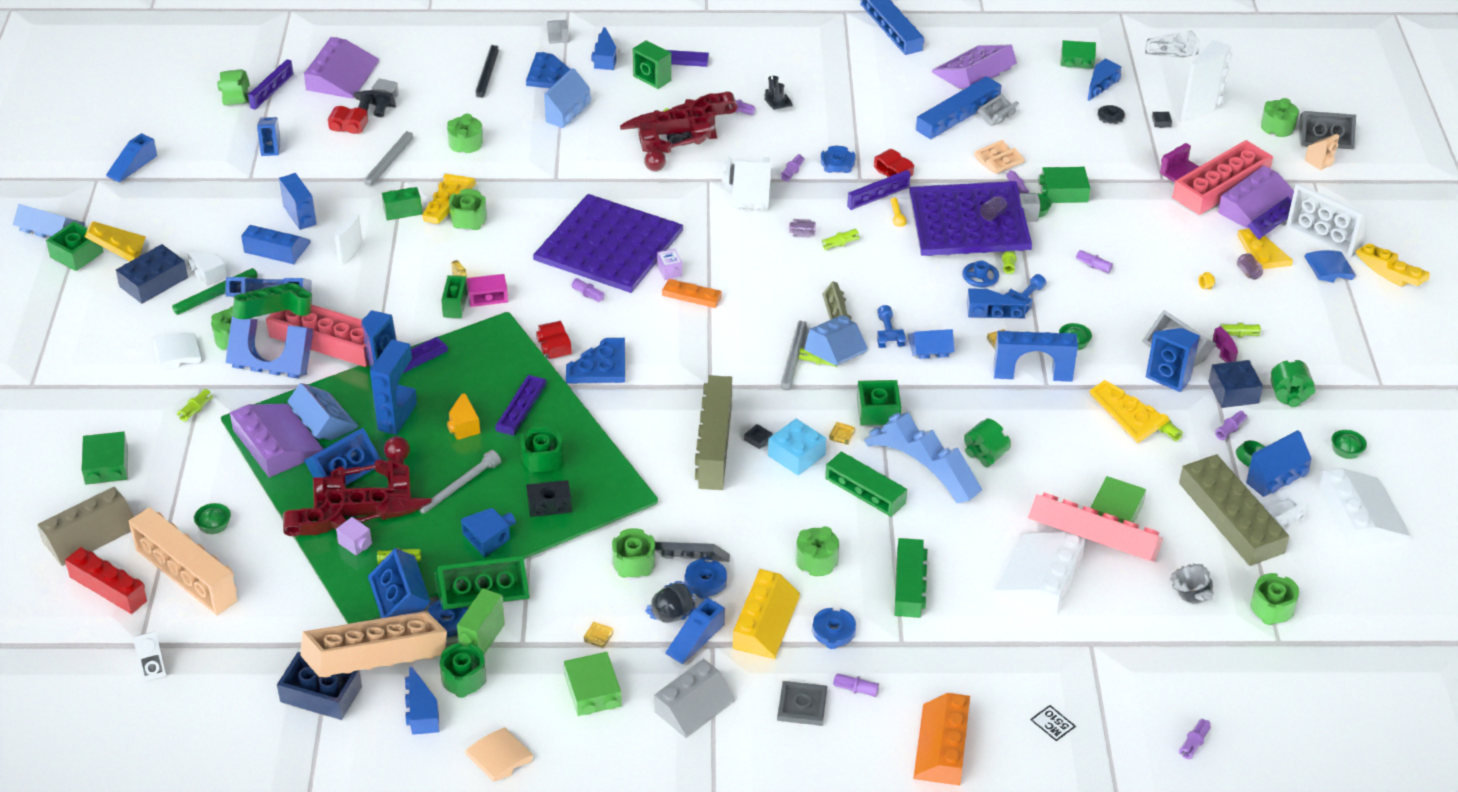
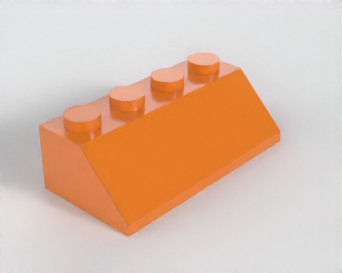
[913,693,970,786]

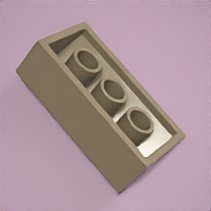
[37,486,134,566]

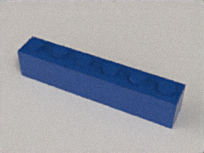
[860,0,925,55]
[916,76,1002,140]

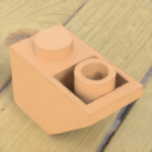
[1305,134,1339,170]

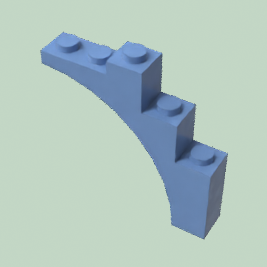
[864,412,983,503]

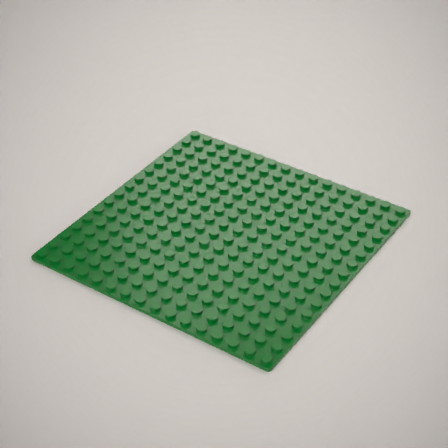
[220,312,658,624]

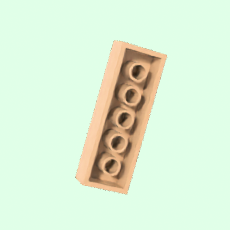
[129,507,238,615]
[301,611,447,677]

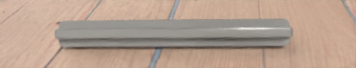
[364,131,414,186]
[781,320,807,390]

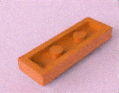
[662,279,722,308]

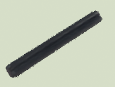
[475,44,499,98]

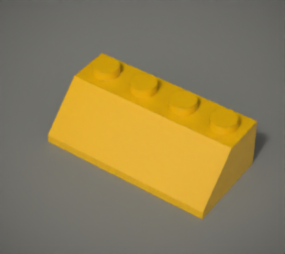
[733,569,800,659]

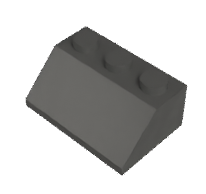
[1299,111,1357,149]

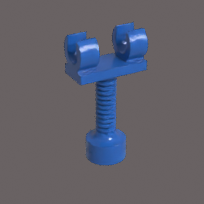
[1005,274,1046,313]
[877,305,906,348]

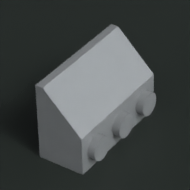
[1142,310,1216,368]
[654,658,735,738]

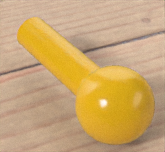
[890,198,907,227]

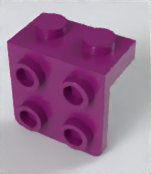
[1160,143,1200,182]

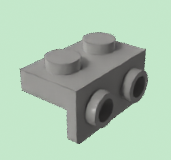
[977,94,1019,127]

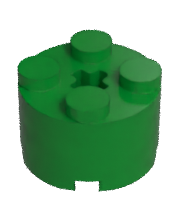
[1270,360,1316,407]
[964,418,1011,468]
[521,426,563,473]
[439,643,486,698]

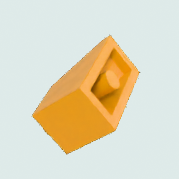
[447,393,480,440]

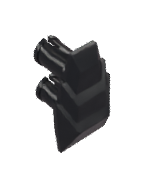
[764,75,793,110]
[354,90,396,118]

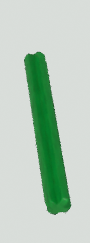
[172,268,258,315]

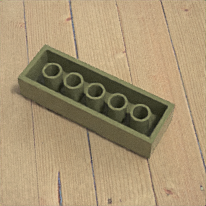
[695,375,733,490]
[1179,454,1289,566]

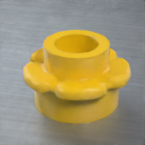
[1198,272,1215,290]

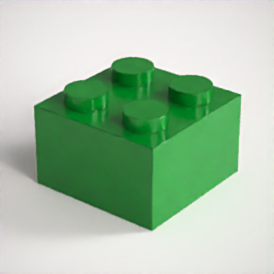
[632,40,671,89]
[46,221,104,271]
[857,380,902,426]

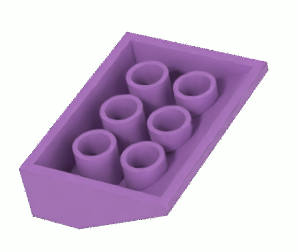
[304,37,379,99]
[932,44,1017,88]
[1218,165,1294,234]
[230,404,323,478]

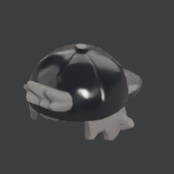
[1169,563,1214,604]

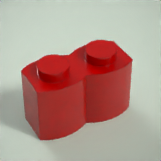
[327,106,369,134]
[874,148,914,177]
[536,320,572,359]

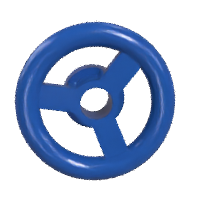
[962,260,999,288]

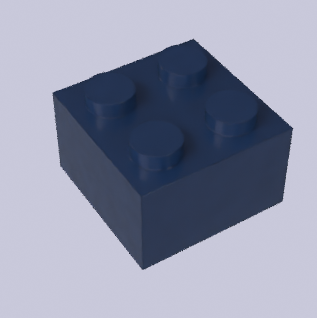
[1208,360,1263,408]

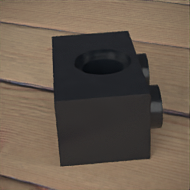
[526,480,572,517]

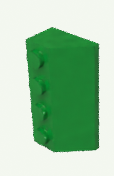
[433,556,530,610]

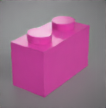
[467,274,508,307]

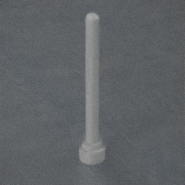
[419,450,501,513]

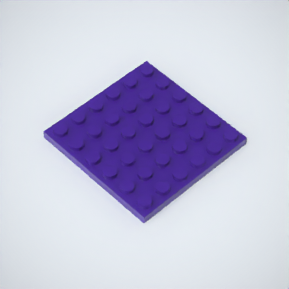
[909,181,1032,256]
[533,194,683,293]

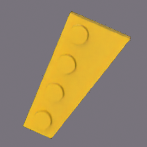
[422,173,476,224]
[1089,380,1170,444]

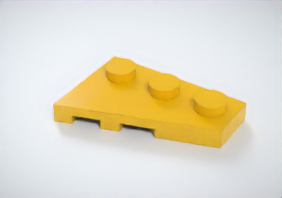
[85,221,146,261]
[1237,228,1293,270]

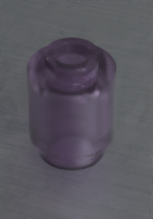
[980,197,1007,221]
[789,219,816,238]
[1237,253,1263,280]

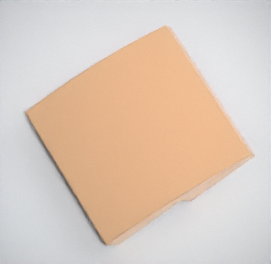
[974,139,1025,174]
[465,727,533,782]

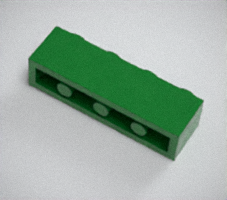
[825,451,907,517]
[894,538,928,618]

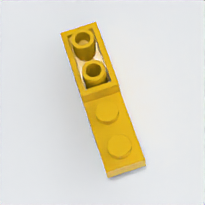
[1356,243,1430,287]

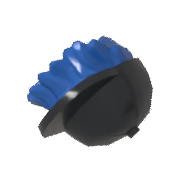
[645,581,696,623]

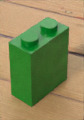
[1038,166,1090,203]
[81,431,128,485]

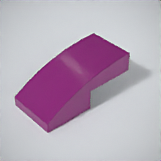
[1212,326,1238,363]

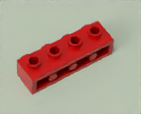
[65,547,147,615]

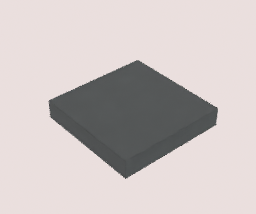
[777,681,828,726]

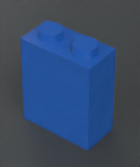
[279,172,317,230]

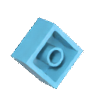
[768,418,826,476]

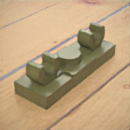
[822,281,852,320]

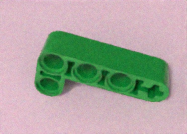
[233,283,312,320]

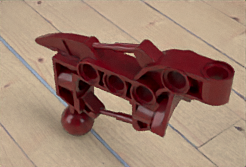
[620,91,738,172]
[283,436,432,536]

